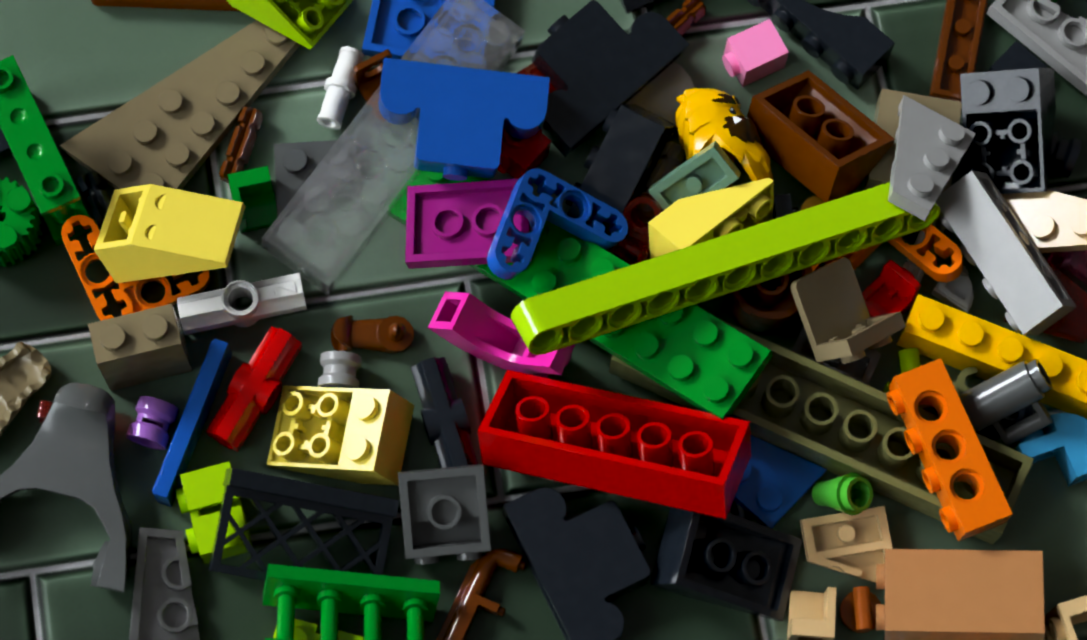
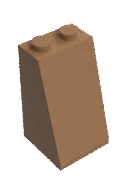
[876,549,1045,640]

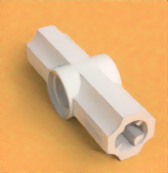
[177,273,307,335]

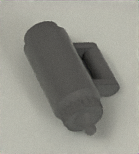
[959,359,1053,446]

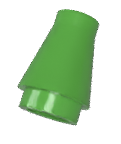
[812,473,873,515]

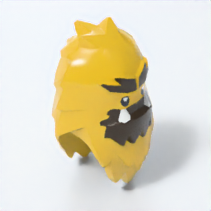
[675,88,774,188]

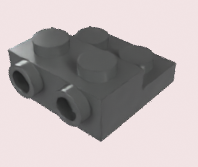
[398,464,491,565]

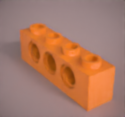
[886,358,1013,542]

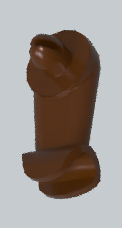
[331,315,414,354]

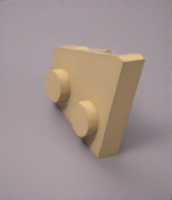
[799,506,893,583]

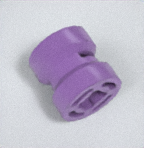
[126,396,179,450]

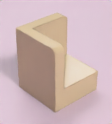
[787,587,837,640]

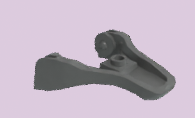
[0,383,132,593]

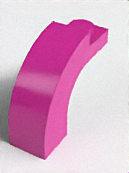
[428,291,575,378]

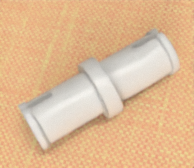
[317,46,364,130]

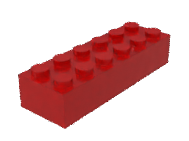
[477,370,751,519]

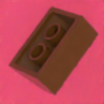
[747,70,895,203]

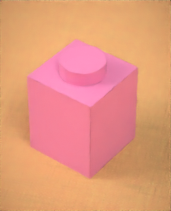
[722,19,789,87]

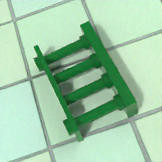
[0,55,92,246]
[262,564,440,640]

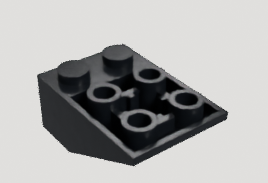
[960,68,1056,194]

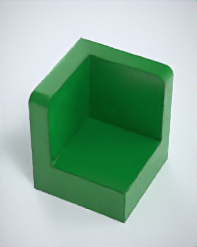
[227,166,280,233]

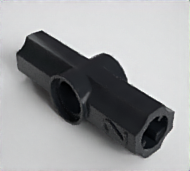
[411,357,478,468]

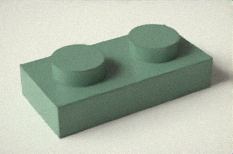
[648,141,741,210]

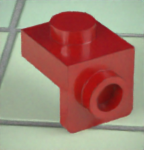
[862,260,921,317]

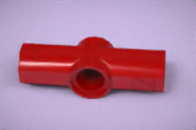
[206,326,303,452]

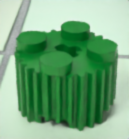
[0,177,43,267]

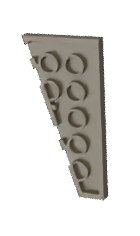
[60,20,300,190]

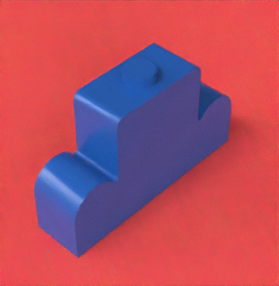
[378,58,550,181]

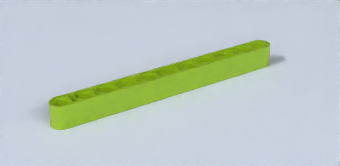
[511,182,940,355]

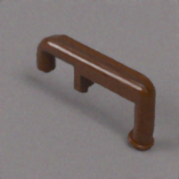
[436,548,526,640]

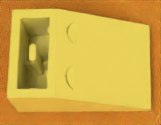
[648,178,774,259]
[94,184,246,283]
[266,385,414,486]

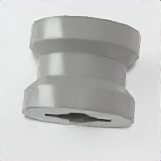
[318,351,362,388]

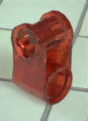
[606,193,664,265]

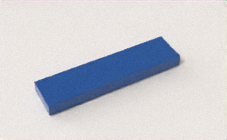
[152,338,232,507]

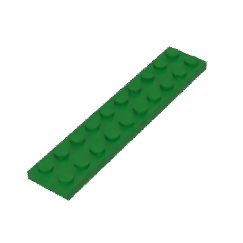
[387,170,773,420]

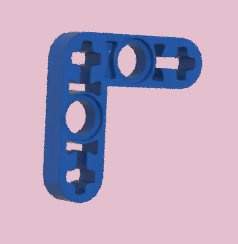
[487,168,628,280]

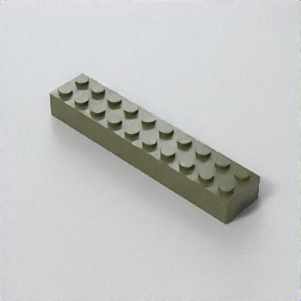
[609,318,1034,545]

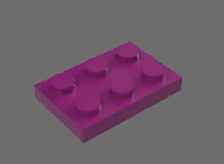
[405,179,533,269]

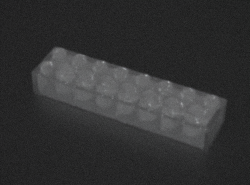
[262,0,525,296]

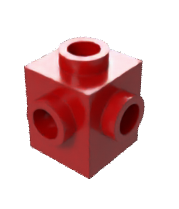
[497,128,552,179]

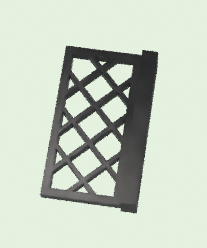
[209,468,400,581]

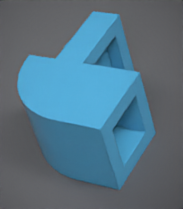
[1014,413,1087,487]

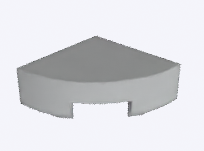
[931,263,974,313]

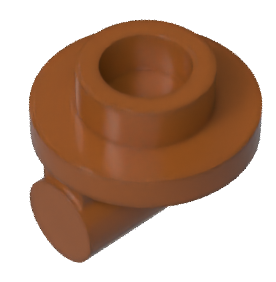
[839,586,881,633]

